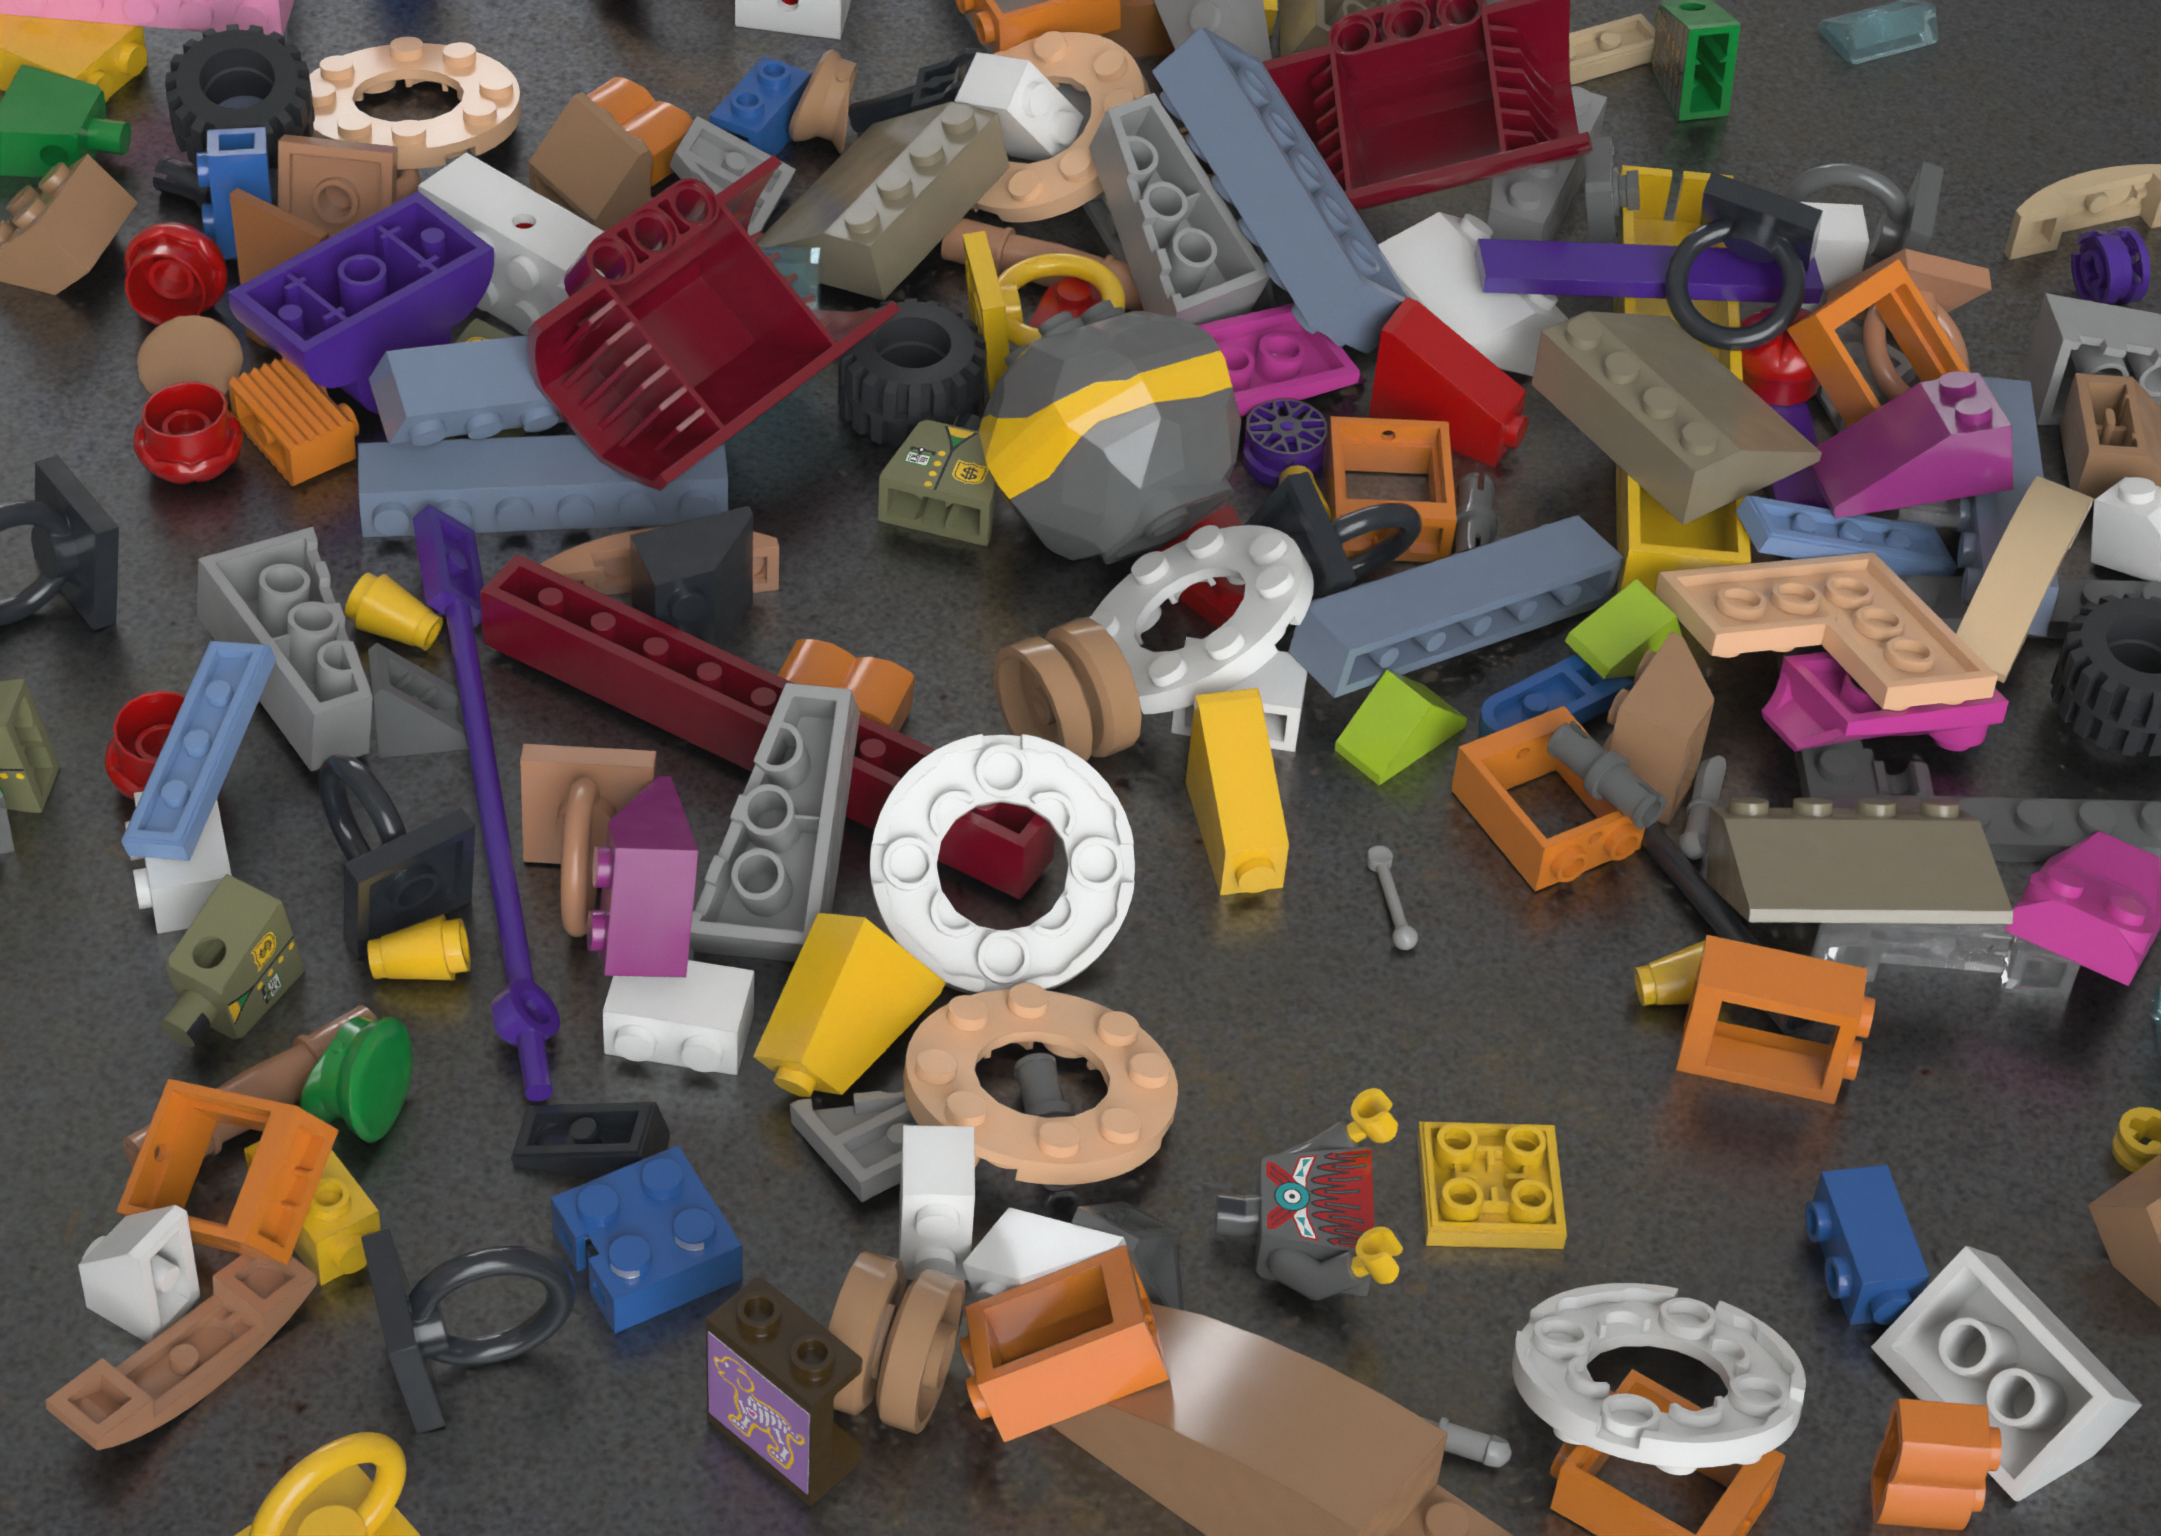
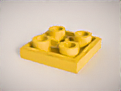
[1416,1121,1567,1249]

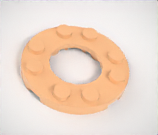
[971,31,1151,222]
[310,37,521,170]
[903,983,1178,1185]

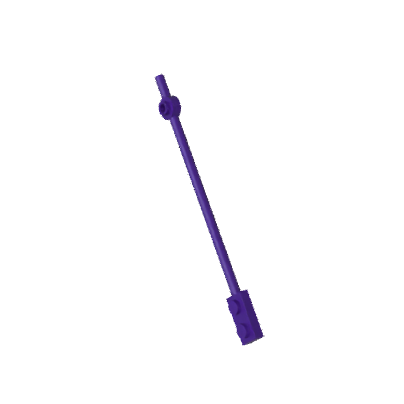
[412,504,560,1102]

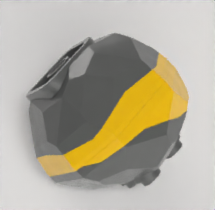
[979,300,1241,564]

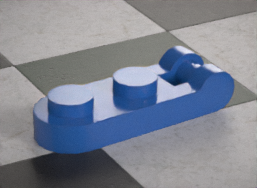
[1478,654,1634,738]

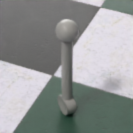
[1366,845,1418,951]

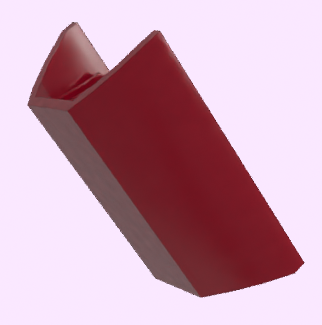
[1262,0,1593,211]
[527,154,901,491]

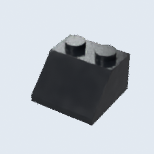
[630,506,753,649]

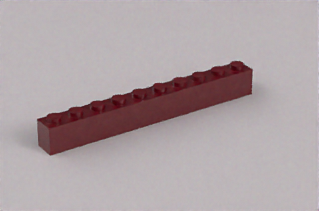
[480,554,1055,900]

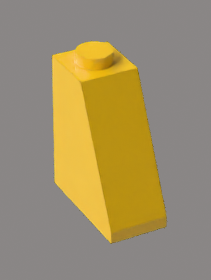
[1185,688,1289,895]
[753,913,946,1097]

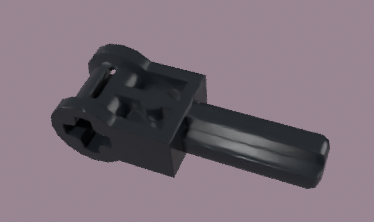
[848,47,990,132]

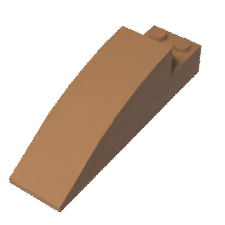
[1008,1303,1513,1536]

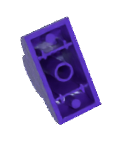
[228,191,494,415]

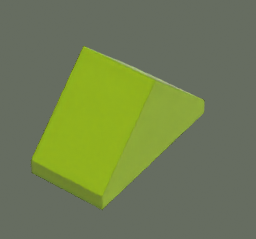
[1565,579,1682,679]
[1335,669,1467,785]

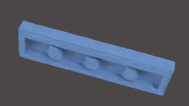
[1736,495,1958,576]
[121,641,276,861]

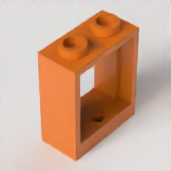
[955,0,1121,53]
[1787,259,1970,427]
[1325,416,1457,562]
[1451,706,1645,892]
[1676,935,1876,1104]
[116,1079,339,1265]
[959,1245,1169,1442]
[1550,1369,1786,1536]

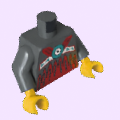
[1214,1088,1403,1301]

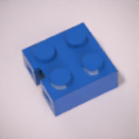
[551,1145,743,1334]

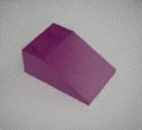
[1808,371,2014,519]
[587,776,698,977]

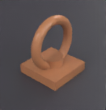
[278,134,421,238]
[1826,248,1992,401]
[520,744,656,937]

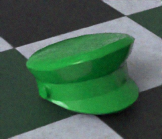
[300,1016,414,1143]

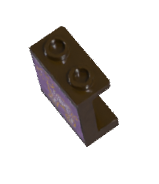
[706,1277,863,1507]

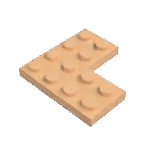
[1655,552,1998,711]

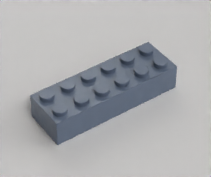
[1152,26,1411,354]

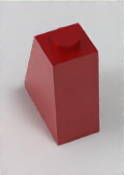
[1369,297,1529,468]

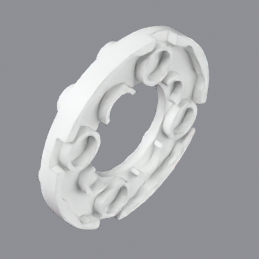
[1089,525,1314,714]
[870,734,1135,995]
[1512,1283,1806,1475]

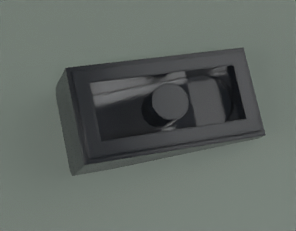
[511,1102,670,1179]

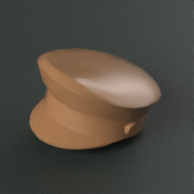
[789,49,858,155]
[137,315,243,405]

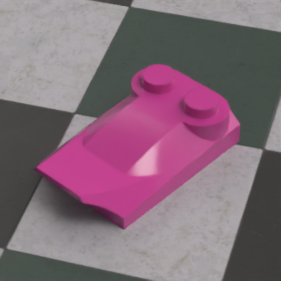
[1196,303,1367,422]
[1762,651,2009,752]
[2004,831,2161,986]

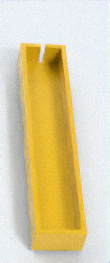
[1613,165,1751,600]

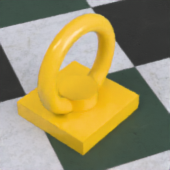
[962,231,1125,397]
[234,1432,421,1536]

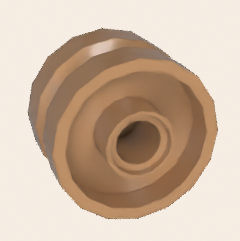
[993,617,1142,762]
[828,1250,966,1434]

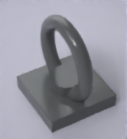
[1782,161,1944,271]

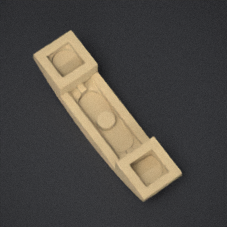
[2004,164,2161,260]
[1956,475,2094,683]

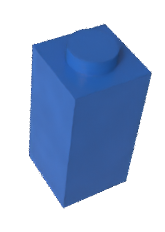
[710,56,812,156]
[196,127,273,261]
[1805,1164,1930,1325]

